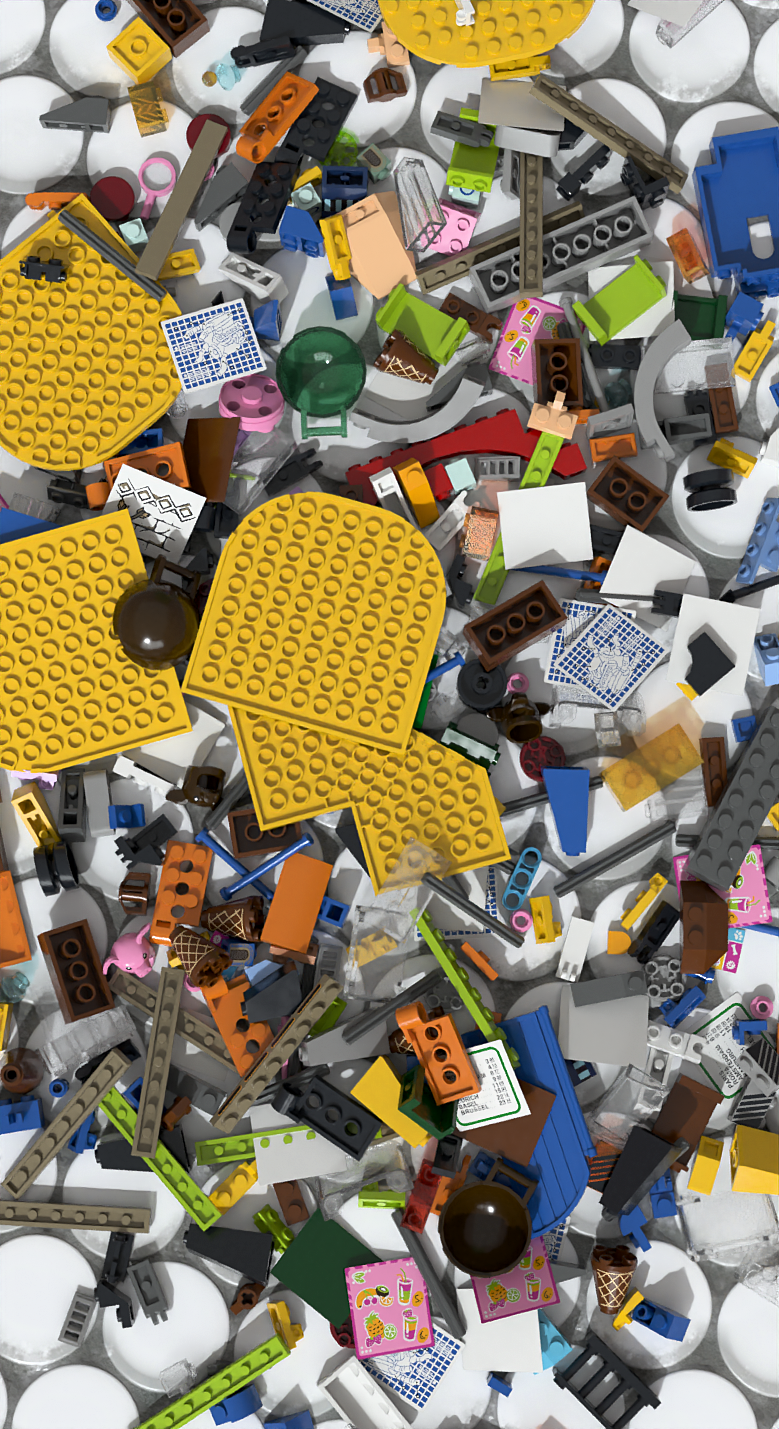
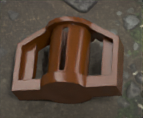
[363,67,407,103]
[118,872,151,916]
[160,1096,192,1131]
[229,1282,266,1315]

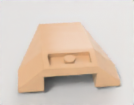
[319,191,417,300]

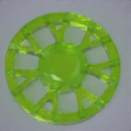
[318,131,358,167]

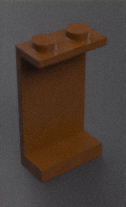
[651,1073,725,1173]

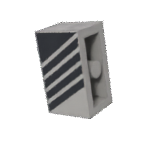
[735,1038,779,1097]
[727,1078,777,1130]

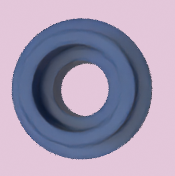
[95,0,117,21]

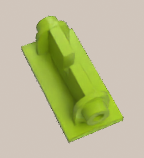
[308,996,348,1037]
[252,1204,295,1254]

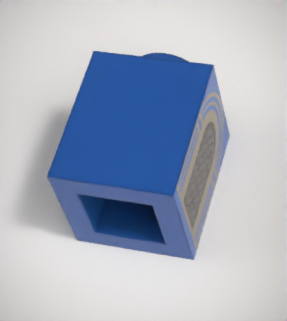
[221,938,257,966]

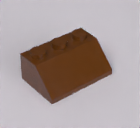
[531,338,583,410]

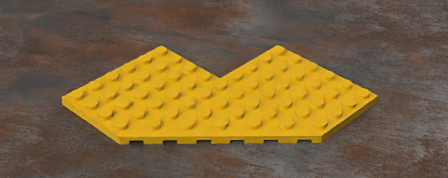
[227,705,511,897]

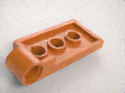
[236,71,319,164]
[85,442,191,511]
[149,840,213,947]
[395,1001,482,1106]

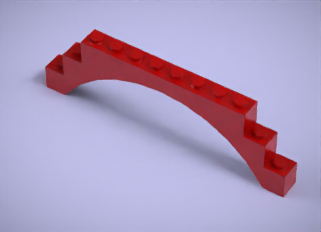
[345,408,587,507]

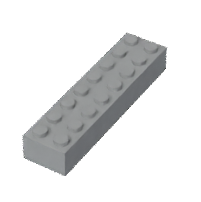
[469,196,653,314]

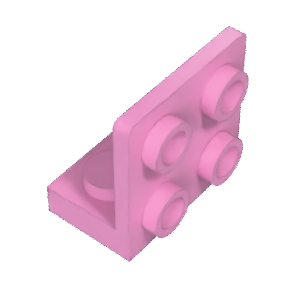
[421,198,482,257]

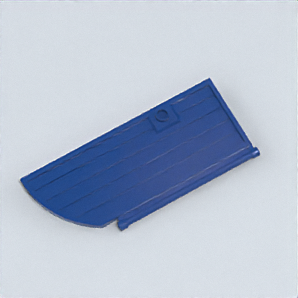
[461,1005,598,1239]

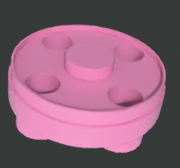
[219,374,285,433]

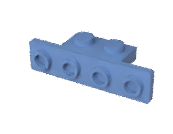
[736,498,779,584]

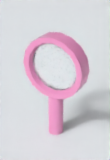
[138,157,177,220]

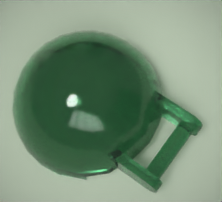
[275,326,367,440]

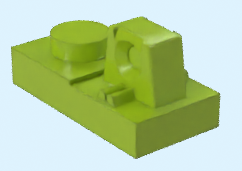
[358,1181,406,1210]

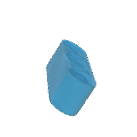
[501,847,542,910]

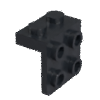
[620,155,670,211]

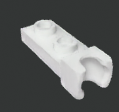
[424,490,481,553]
[112,755,177,796]
[647,1020,707,1064]

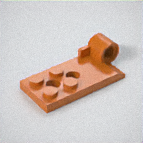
[200,974,274,1078]

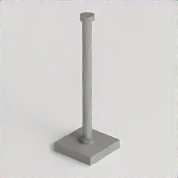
[559,297,634,441]

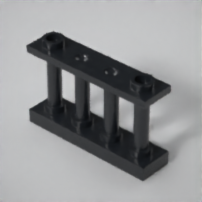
[552,1329,661,1429]

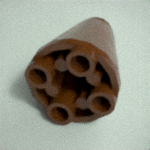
[0,1047,44,1094]

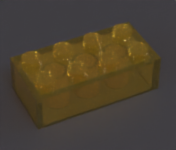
[599,724,704,812]

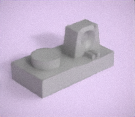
[495,149,520,200]

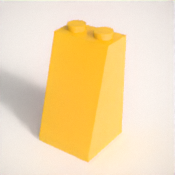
[350,1054,432,1148]
[729,1125,779,1195]

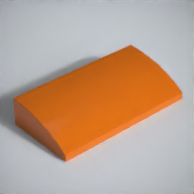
[260,853,333,954]
[0,870,32,968]

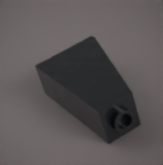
[260,0,351,47]
[94,1124,191,1173]
[599,1125,682,1217]
[183,1223,276,1287]

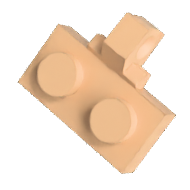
[367,21,410,68]
[527,391,578,440]

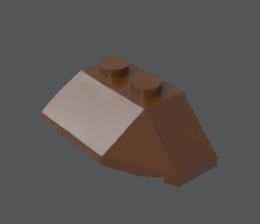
[680,880,728,974]

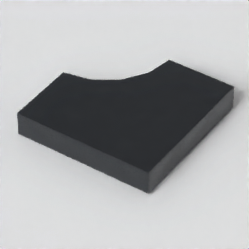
[684,632,735,697]

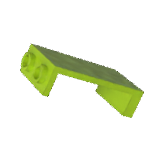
[446,107,500,193]
[572,255,667,346]
[375,283,470,367]

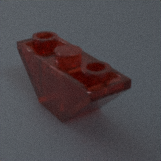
[400,1158,442,1234]

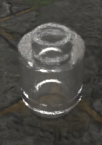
[456,337,490,366]
[166,388,189,418]

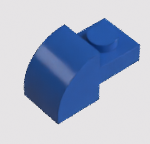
[317,896,351,928]
[618,1205,652,1252]
[209,1384,263,1426]

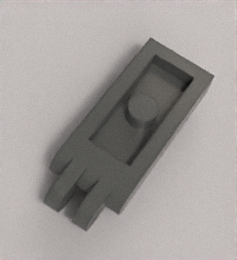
[430,111,494,147]
[126,1258,169,1325]

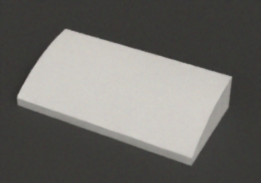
[316,1355,413,1429]

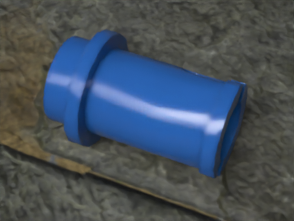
[685,967,715,984]
[49,1079,69,1098]

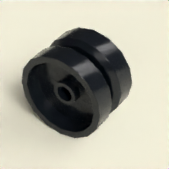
[683,468,738,512]
[456,659,508,711]
[33,840,80,897]

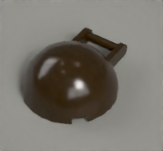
[113,554,201,670]
[438,1157,540,1278]

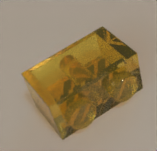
[127,81,169,138]

